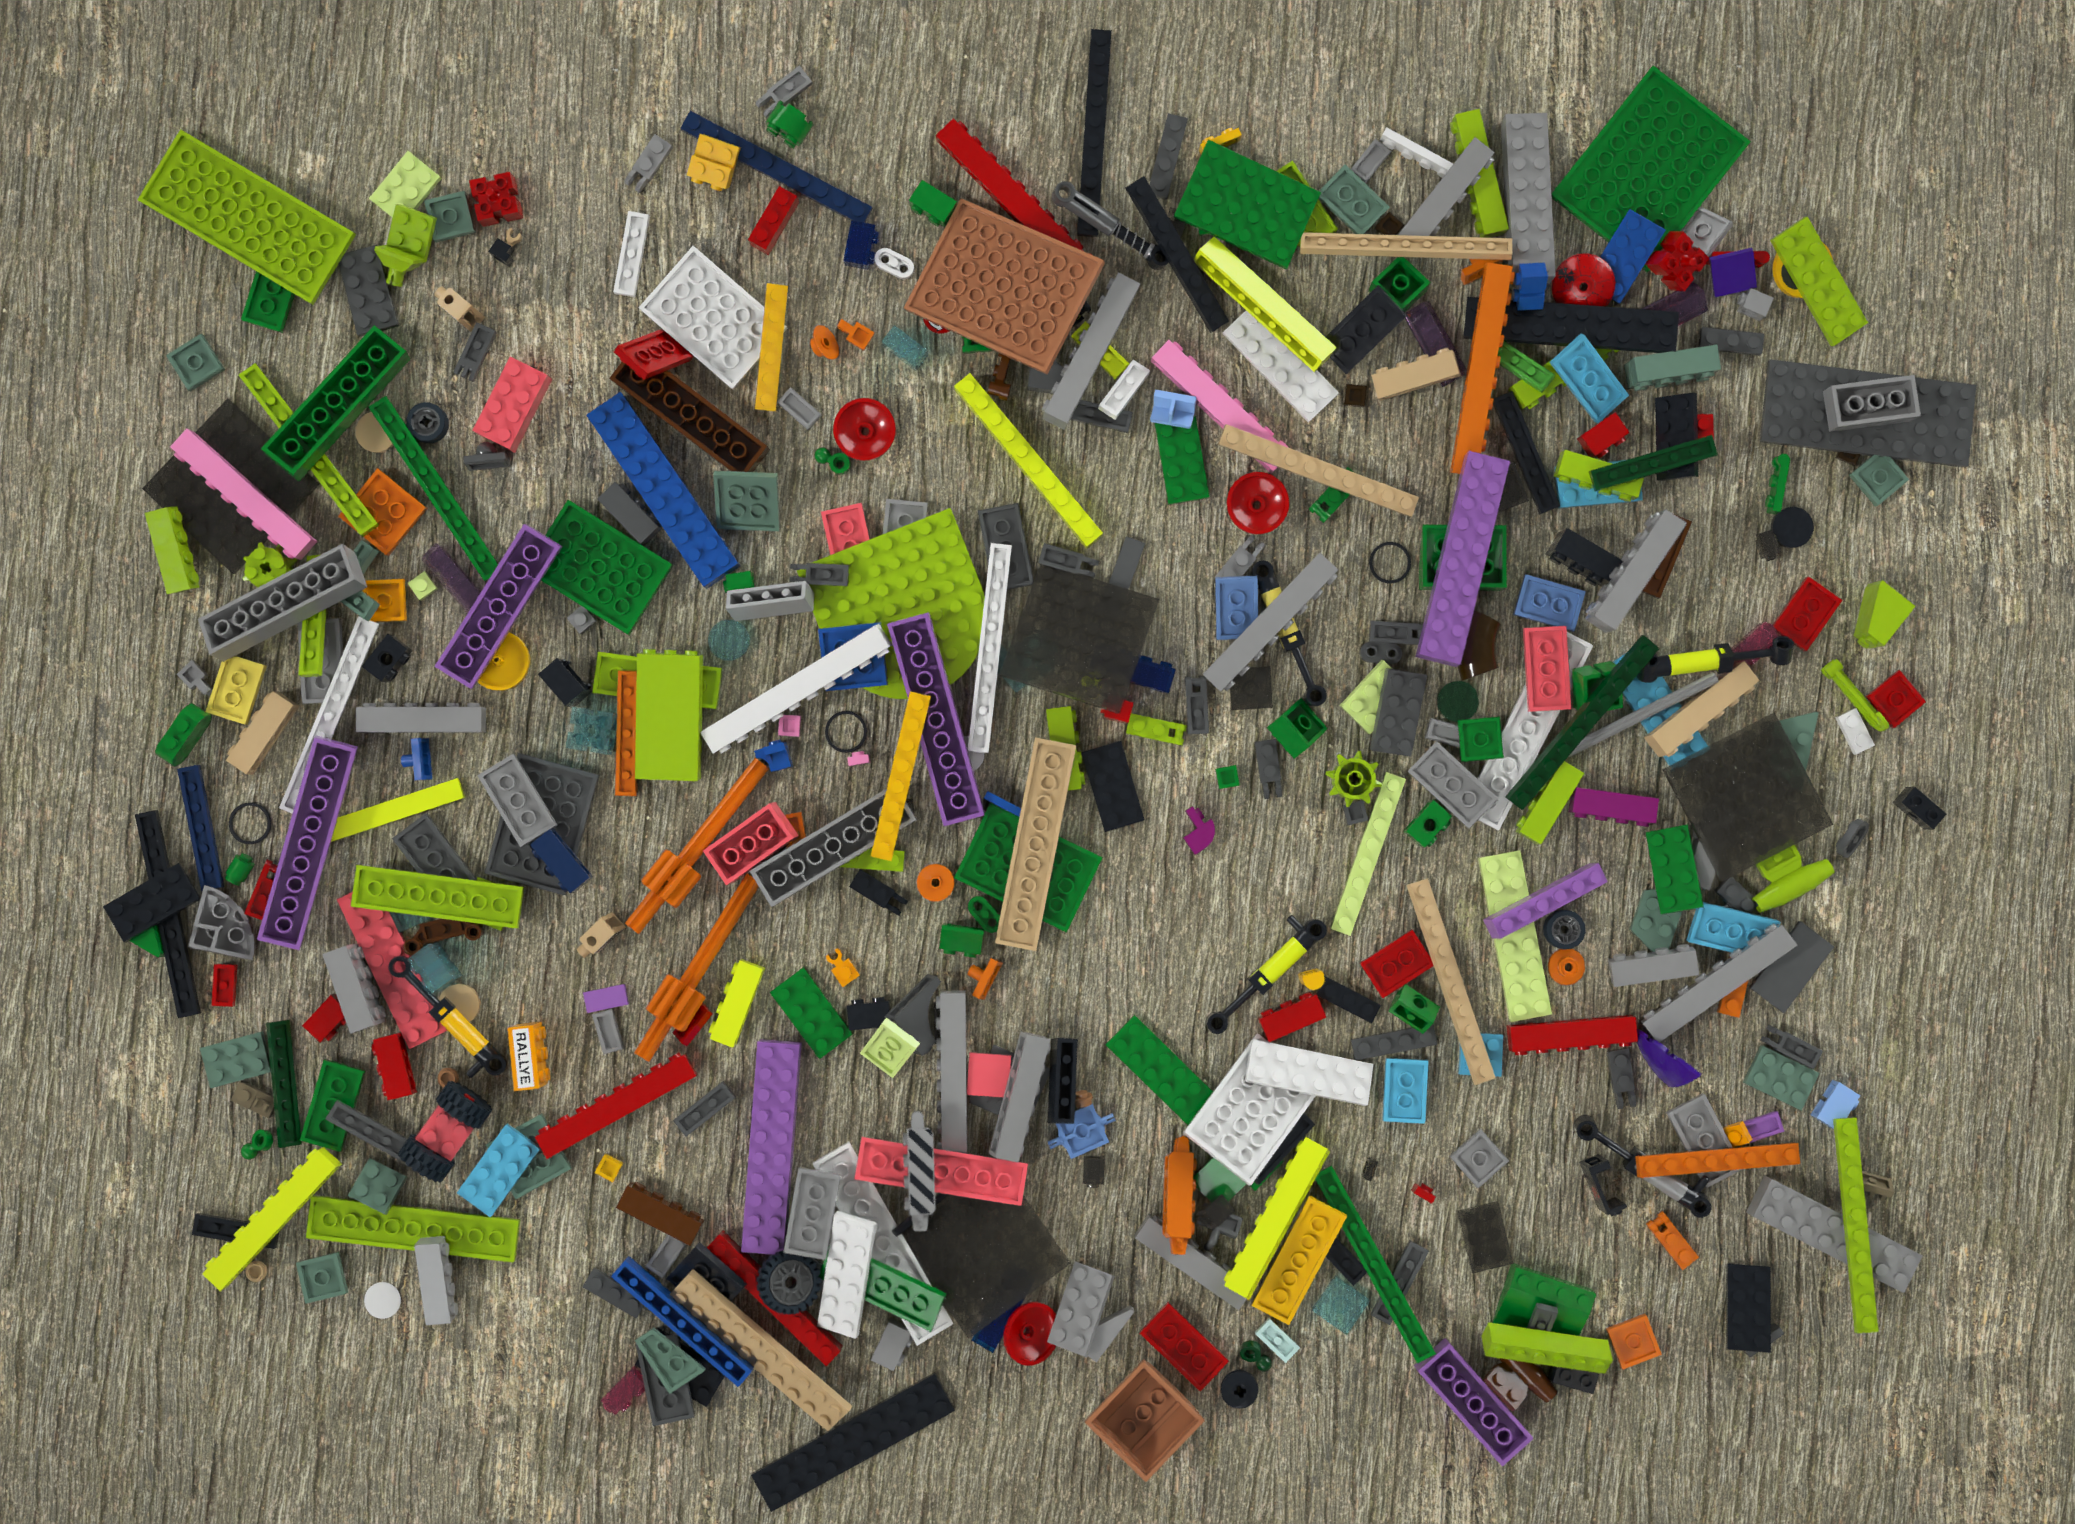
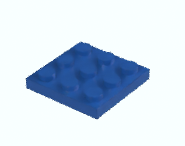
[818,622,888,691]

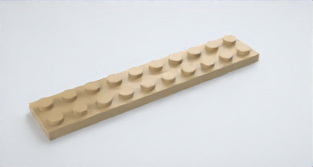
[995,737,1076,951]
[670,1269,852,1431]

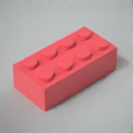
[472,356,552,453]
[703,802,799,885]

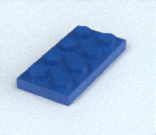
[1584,209,1666,304]

